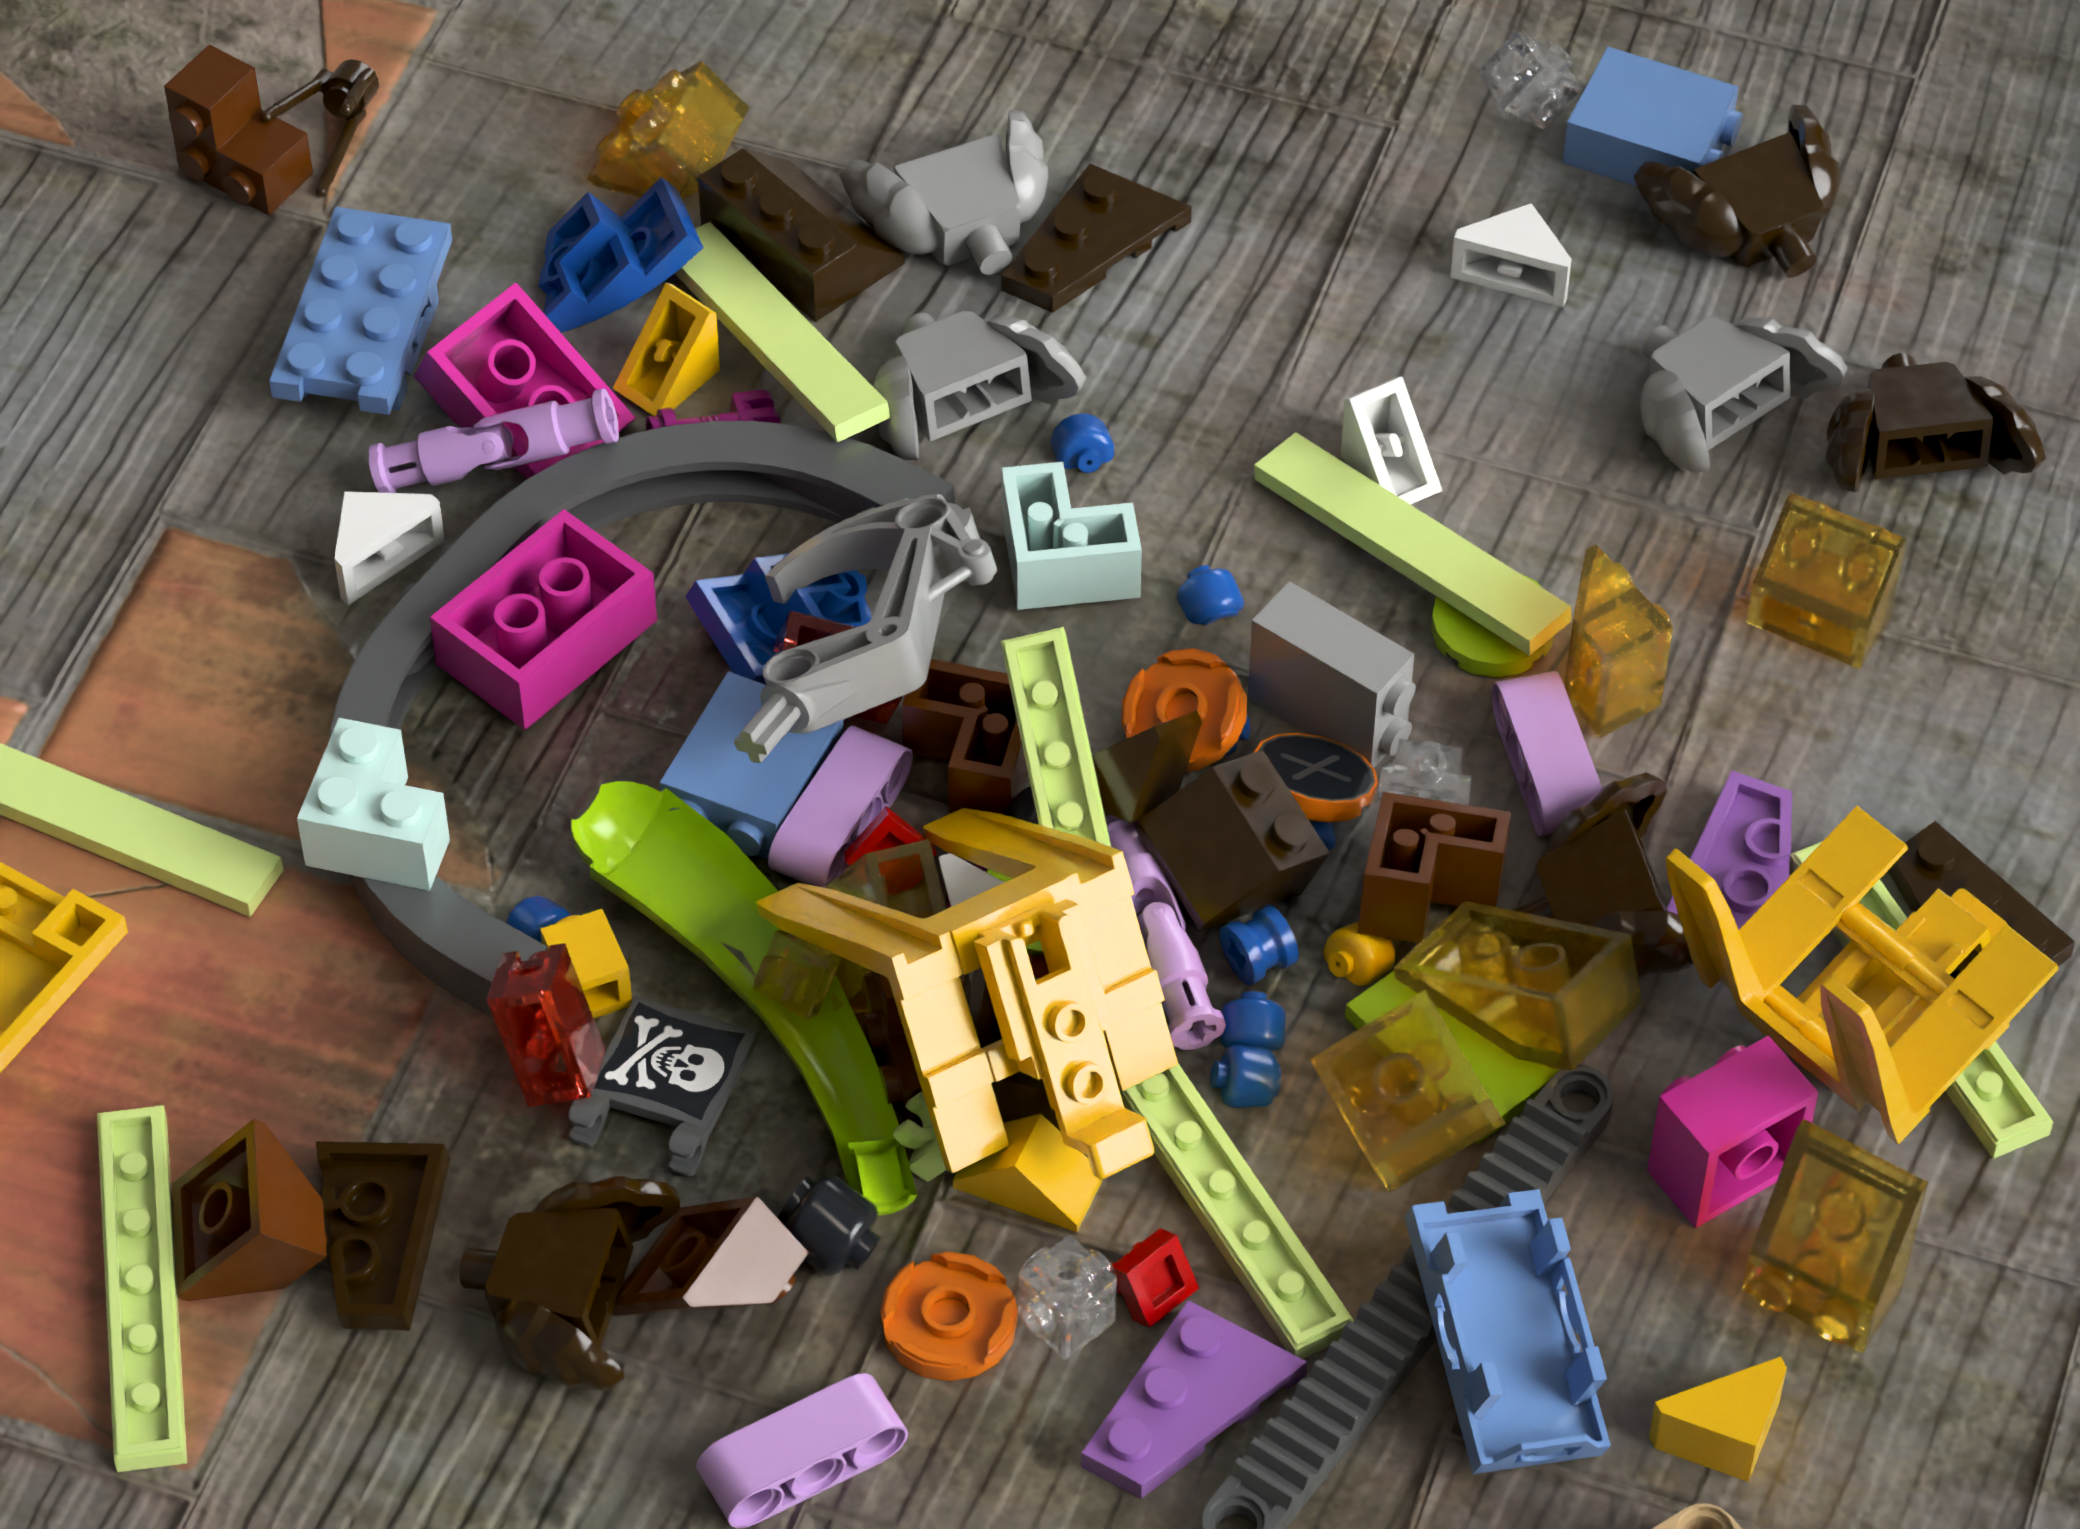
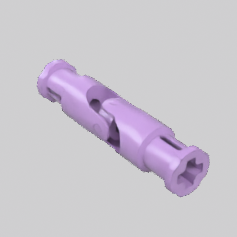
[369,389,619,493]
[1105,815,1226,1051]

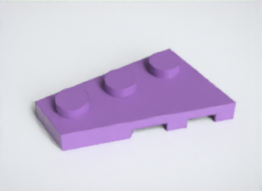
[1667,771,1792,930]
[1081,1300,1307,1499]

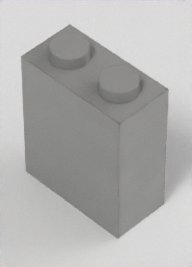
[1248,581,1416,768]

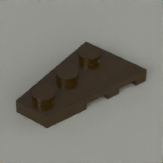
[1001,164,1192,313]
[1888,821,2075,979]
[315,1141,450,1331]

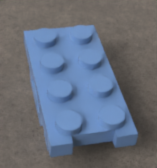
[269,207,452,415]
[1404,1189,1611,1474]

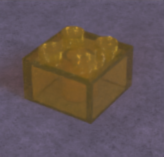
[1309,990,1506,1193]

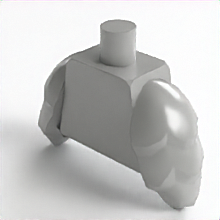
[839,110,1049,275]
[873,311,1086,460]
[1639,317,1847,473]

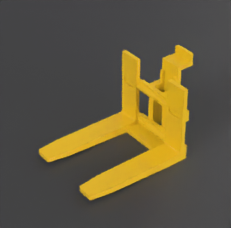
[1665,805,2059,1145]
[756,808,1178,1179]

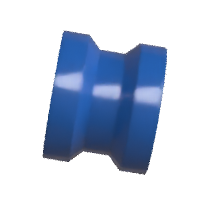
[1219,904,1299,985]

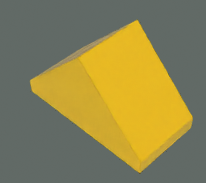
[612,283,720,416]
[953,1114,1103,1232]
[1649,1356,1787,1482]

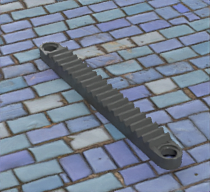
[1201,1065,1614,1529]

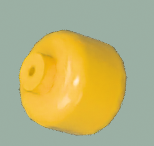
[1323,921,1395,986]

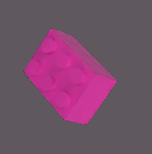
[430,509,657,730]

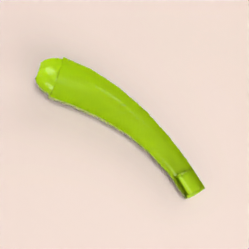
[571,781,917,1215]

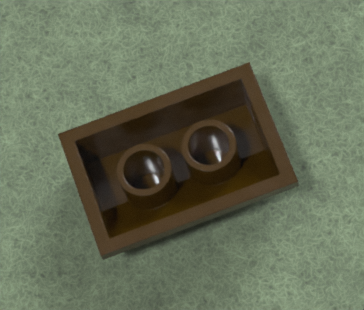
[698,148,905,322]

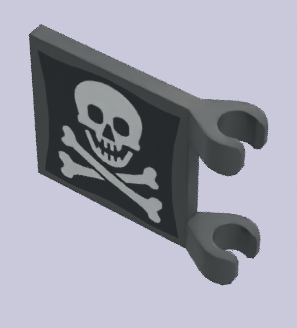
[569,996,758,1177]

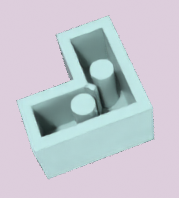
[1002,462,1142,610]
[297,718,450,891]

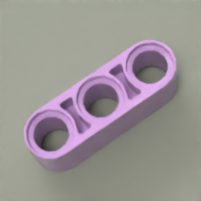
[1491,671,1602,836]
[768,725,913,890]
[696,1373,908,1528]

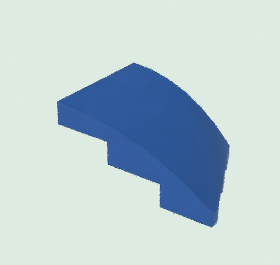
[538,177,704,333]
[685,535,872,685]

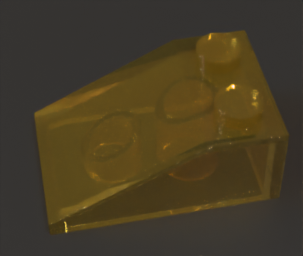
[1393,901,1642,1071]
[1742,1119,1928,1353]

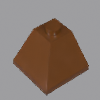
[172,1119,327,1301]
[612,1196,809,1316]

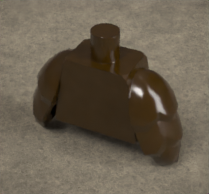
[1634,104,1840,278]
[1826,353,2046,492]
[1512,772,1694,979]
[459,1176,680,1391]

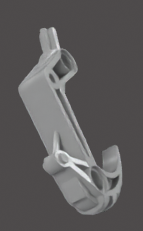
[734,494,997,763]

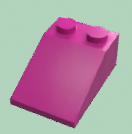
[414,282,636,479]

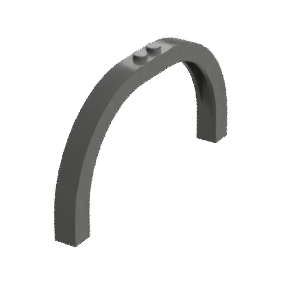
[329,421,954,1029]

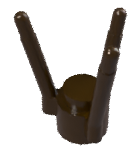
[260,59,379,197]

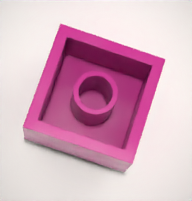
[1647,1035,1819,1228]

